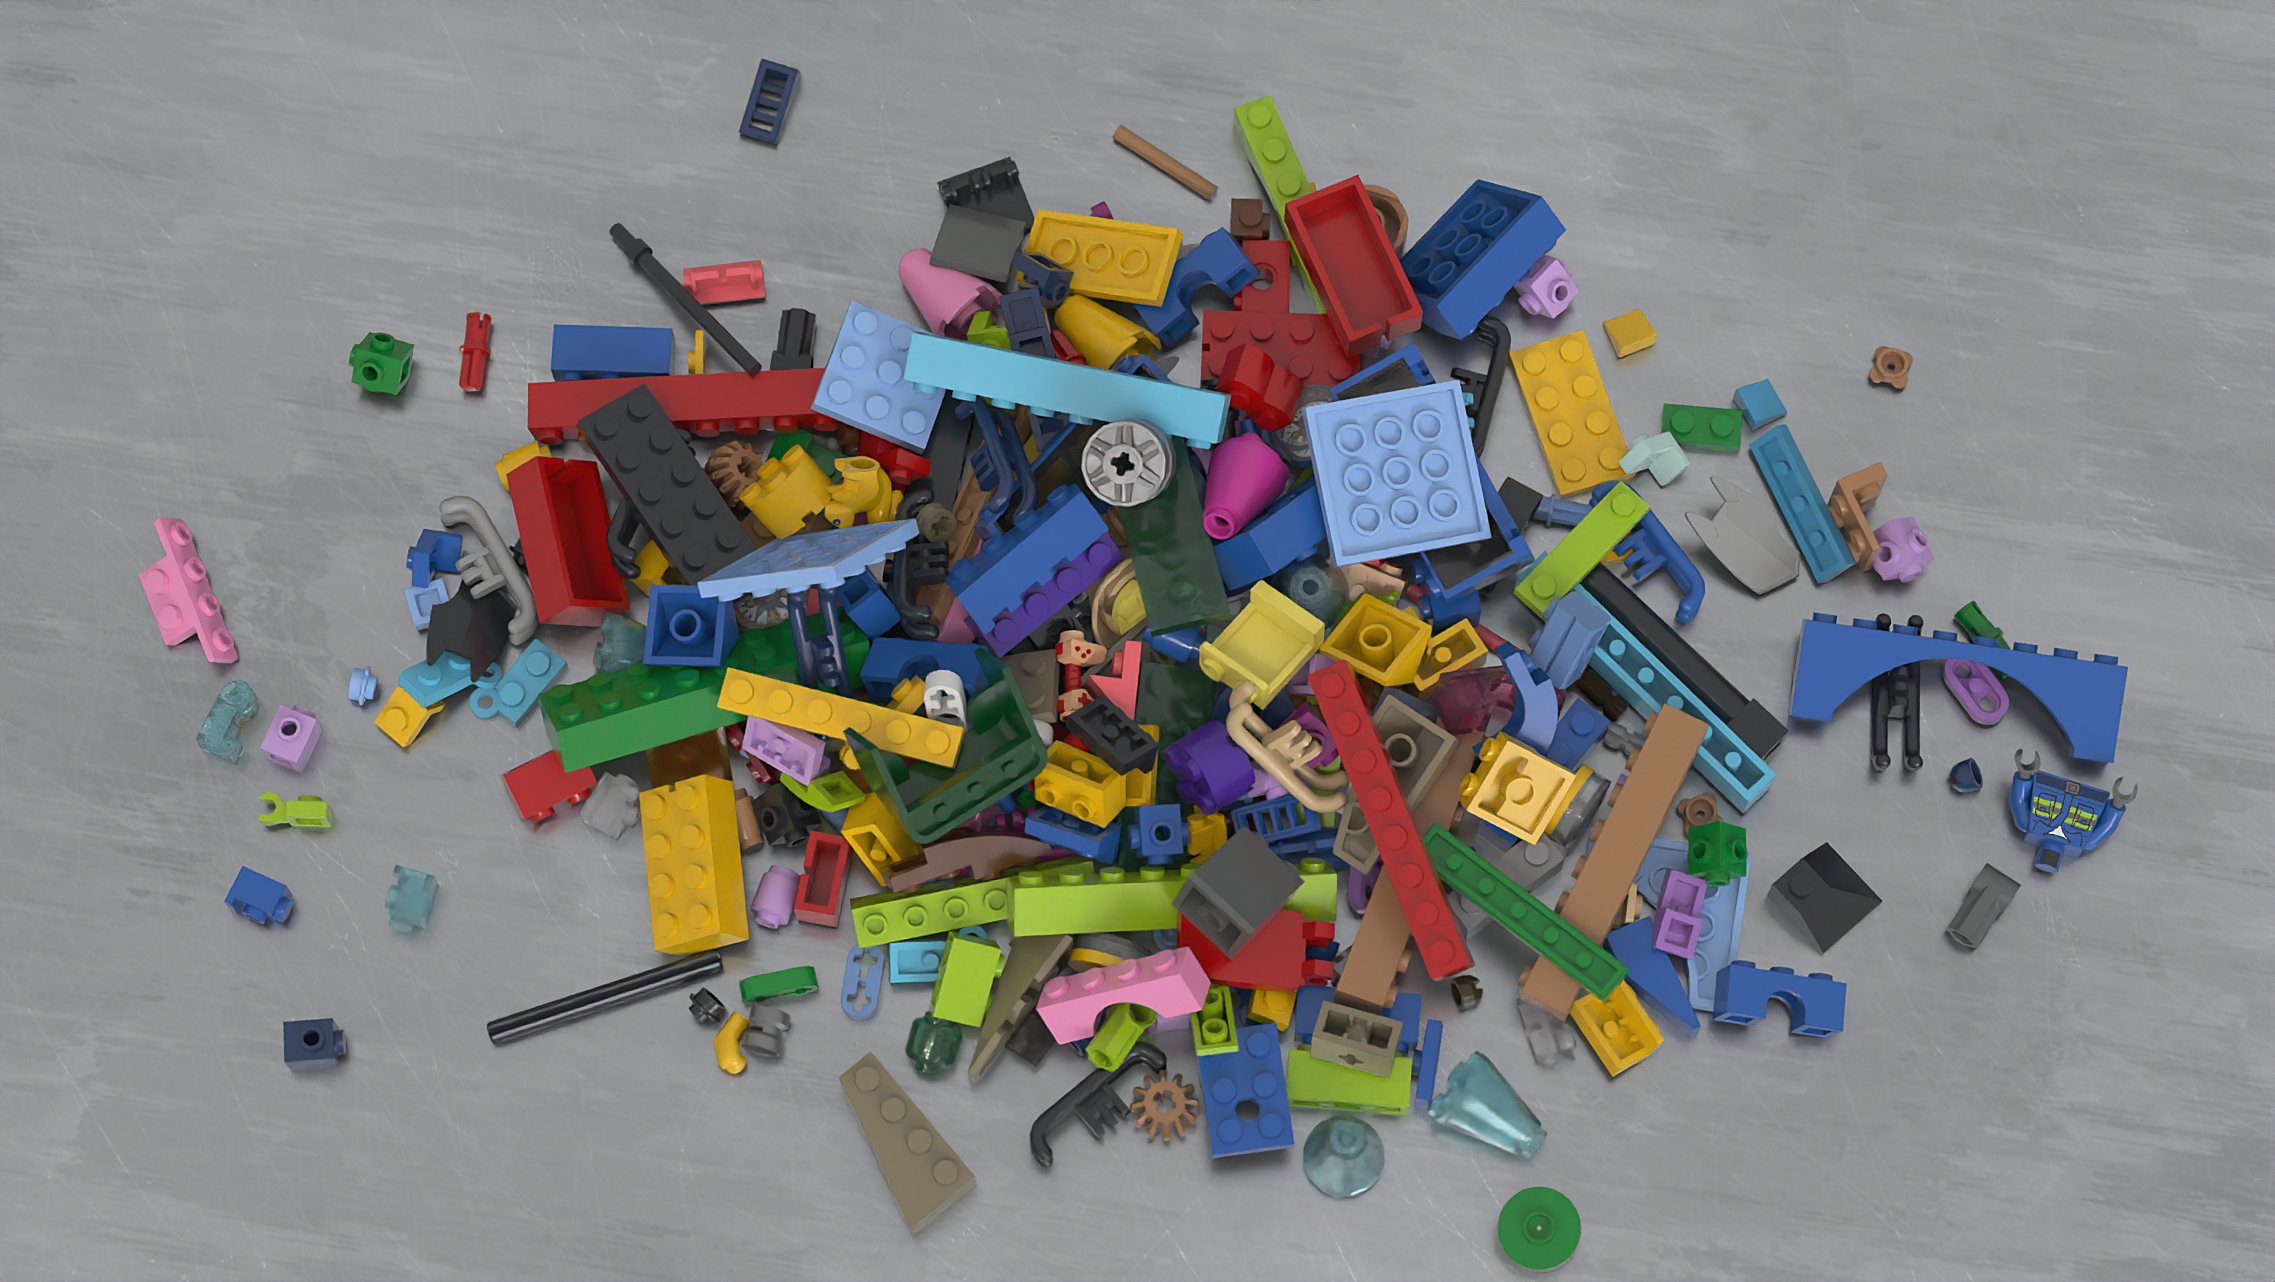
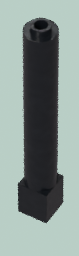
[1579,561,1789,761]

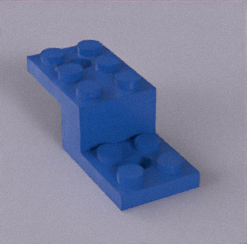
[1190,986,1295,1158]

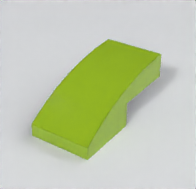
[780,771,866,812]

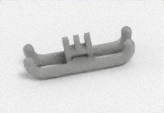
[439,496,539,645]

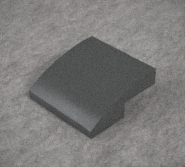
[929,204,1026,283]

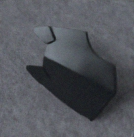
[426,578,517,683]

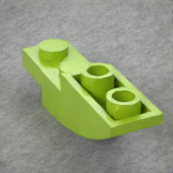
[1189,984,1239,1056]

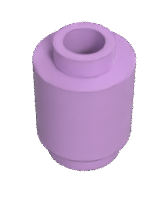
[750,865,801,929]

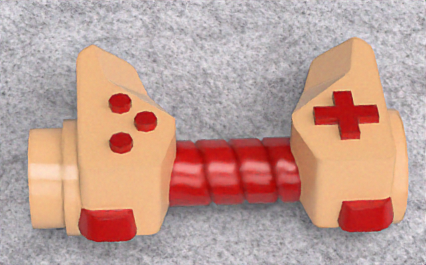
[1056,630,1107,723]

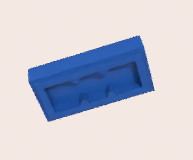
[1411,1019,1444,1109]

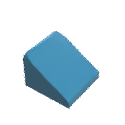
[1733,379,1787,431]

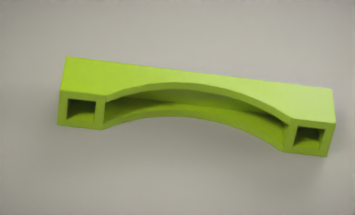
[1233,95,1327,314]

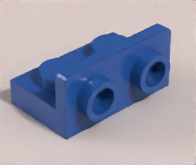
[1025,804,1121,864]

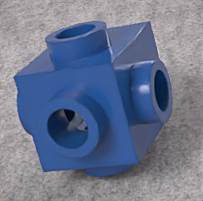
[1128,804,1189,865]

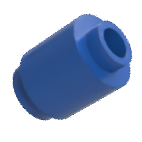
[1142,611,1205,664]

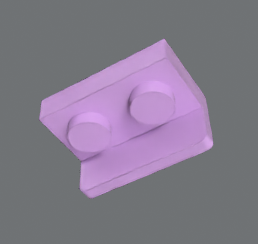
[742,716,831,786]

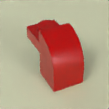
[856,431,931,495]

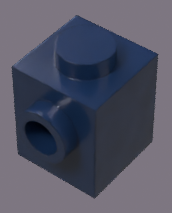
[283,1018,346,1070]

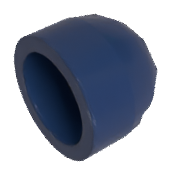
[1949,758,1983,793]

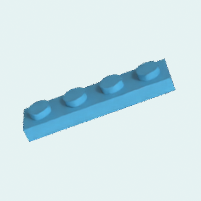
[1749,424,1856,583]

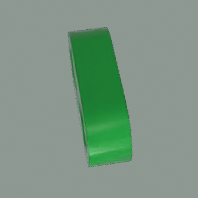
[739,966,818,1005]

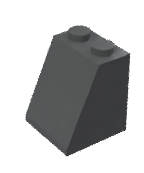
[1172,826,1305,960]

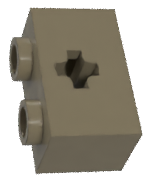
[1310,1000,1403,1078]

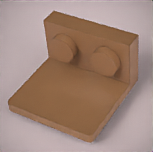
[1827,462,1888,573]

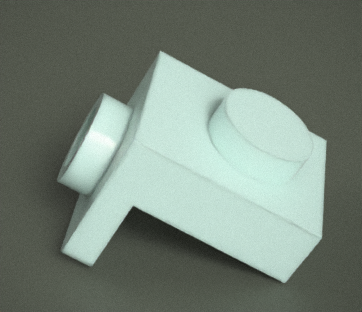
[1618,432,1690,486]

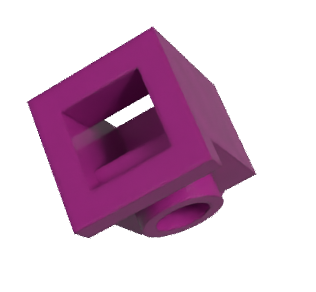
[1278,700,1339,769]

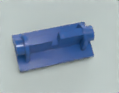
[1269,828,1351,869]

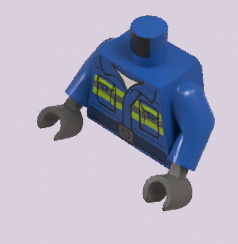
[2009,749,2138,873]

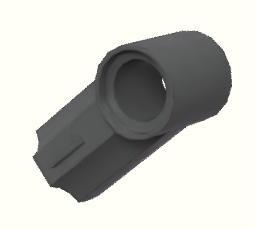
[1946,863,2021,949]

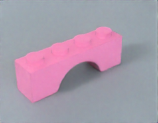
[1036,946,1211,1044]

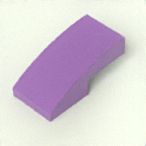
[1652,869,1707,959]

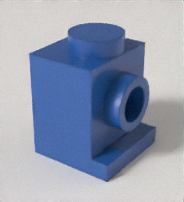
[224,866,293,924]

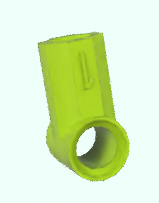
[1085,1002,1158,1072]

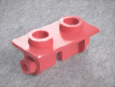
[683,260,766,305]

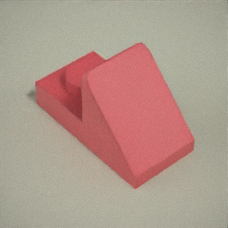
[1085,640,1142,721]

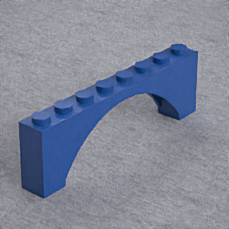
[1788,612,2128,763]

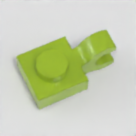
[259,792,333,827]

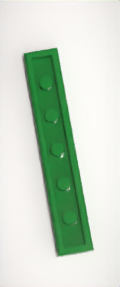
[1423,822,1630,1004]

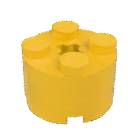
[739,444,834,540]

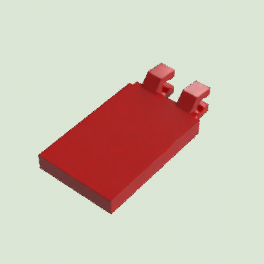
[1176,909,1335,994]

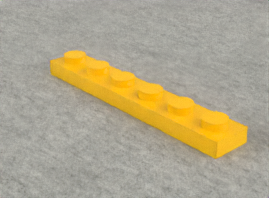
[717,667,965,769]

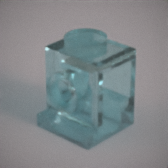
[385,865,439,933]

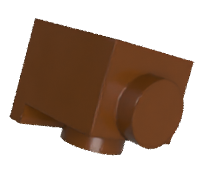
[1230,198,1270,246]

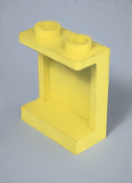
[1199,579,1325,710]

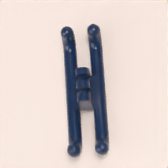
[954,397,1039,523]
[786,584,853,742]

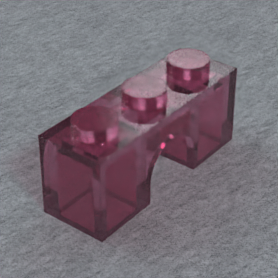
[1431,665,1567,736]

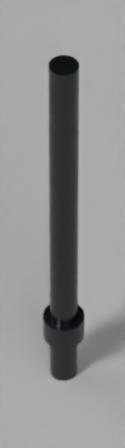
[609,223,762,377]

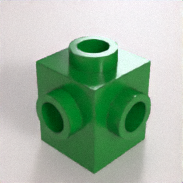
[349,332,414,395]
[1687,821,1747,887]

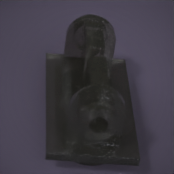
[1004,1001,1056,1067]

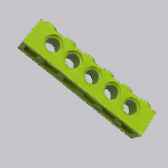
[850,855,1095,949]

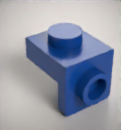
[406,529,463,588]

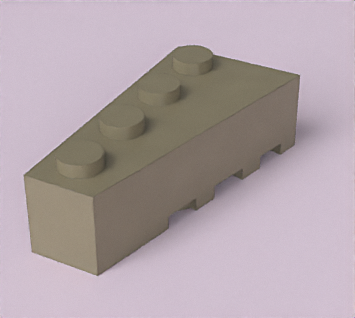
[839,1051,977,1237]

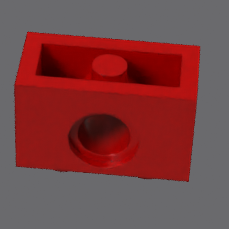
[1234,240,1290,313]

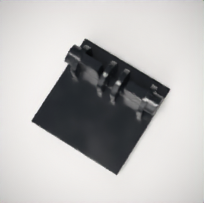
[937,157,1035,230]

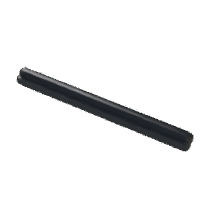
[487,949,723,1044]

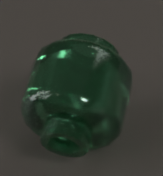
[905,1011,963,1075]

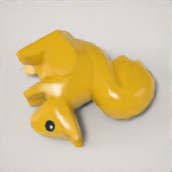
[823,456,904,528]

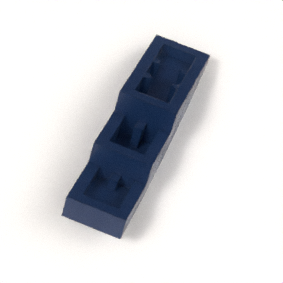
[999,287,1077,453]

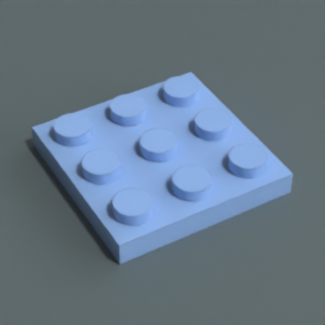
[810,300,946,454]

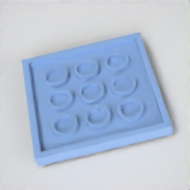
[1301,380,1492,568]
[697,518,919,602]

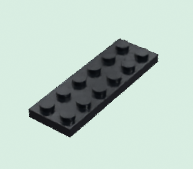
[576,383,757,607]

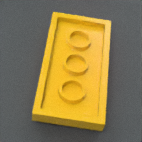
[1015,209,1183,307]
[1508,330,1636,500]

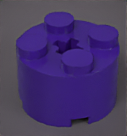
[1162,719,1255,816]

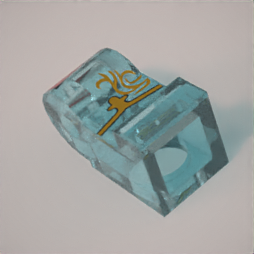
[196,680,259,765]

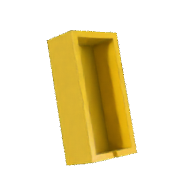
[639,774,749,957]

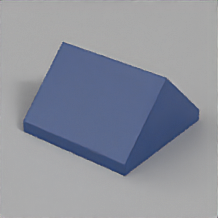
[643,585,740,667]

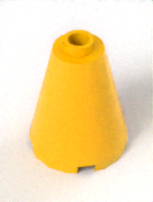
[1054,294,1161,370]

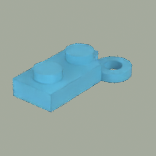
[469,638,568,727]
[398,651,503,708]
[889,925,987,983]

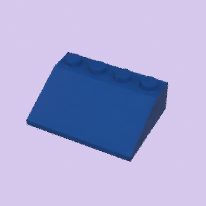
[1399,179,1566,340]

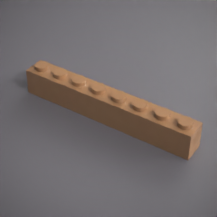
[1517,703,1709,1021]
[1333,706,1489,1016]

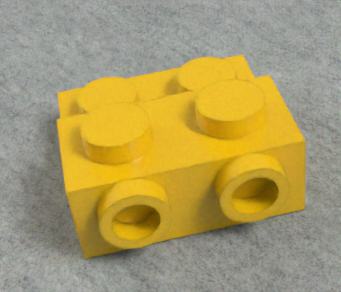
[1458,731,1576,845]

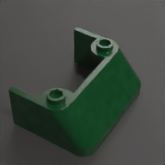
[843,647,1048,844]

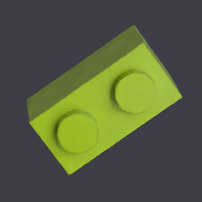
[929,930,1005,1028]

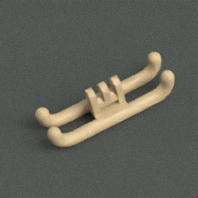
[1226,681,1350,813]

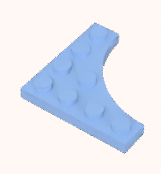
[1586,827,1752,1012]

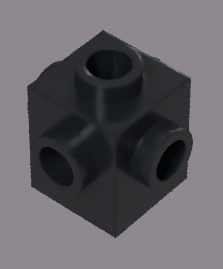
[751,783,822,847]

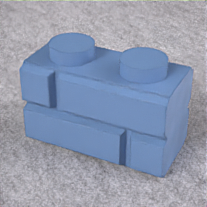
[1528,591,1611,690]

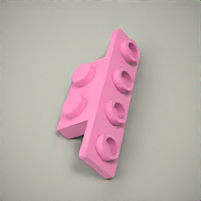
[138,517,238,663]

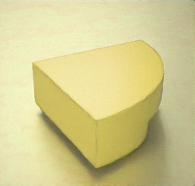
[1112,578,1153,635]

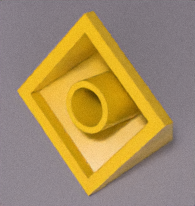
[1319,593,1432,687]

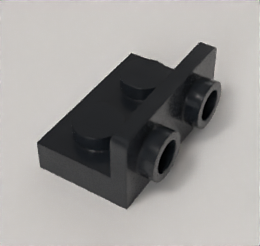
[1065,695,1159,776]

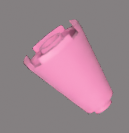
[898,248,1002,341]

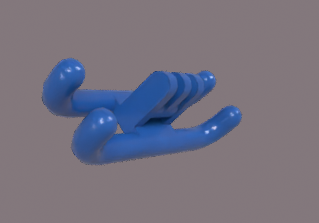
[1589,481,1705,623]

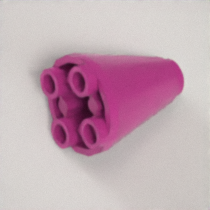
[1203,433,1290,539]

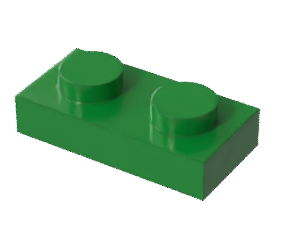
[1661,403,1743,452]

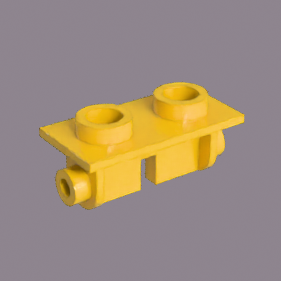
[1187,805,1227,865]

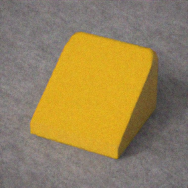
[1603,308,1657,358]

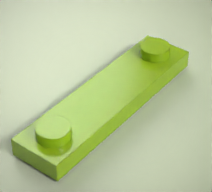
[1513,481,1651,620]

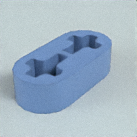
[841,944,885,1021]

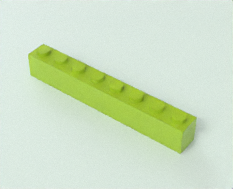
[1007,858,1337,936]

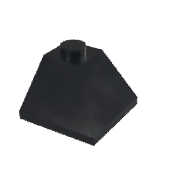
[1767,842,1882,955]

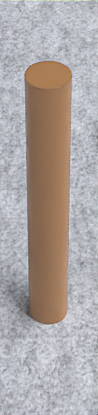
[1113,125,1218,200]

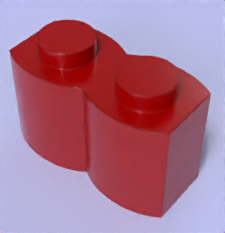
[1216,342,1304,432]

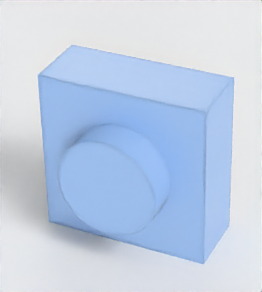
[404,578,449,631]

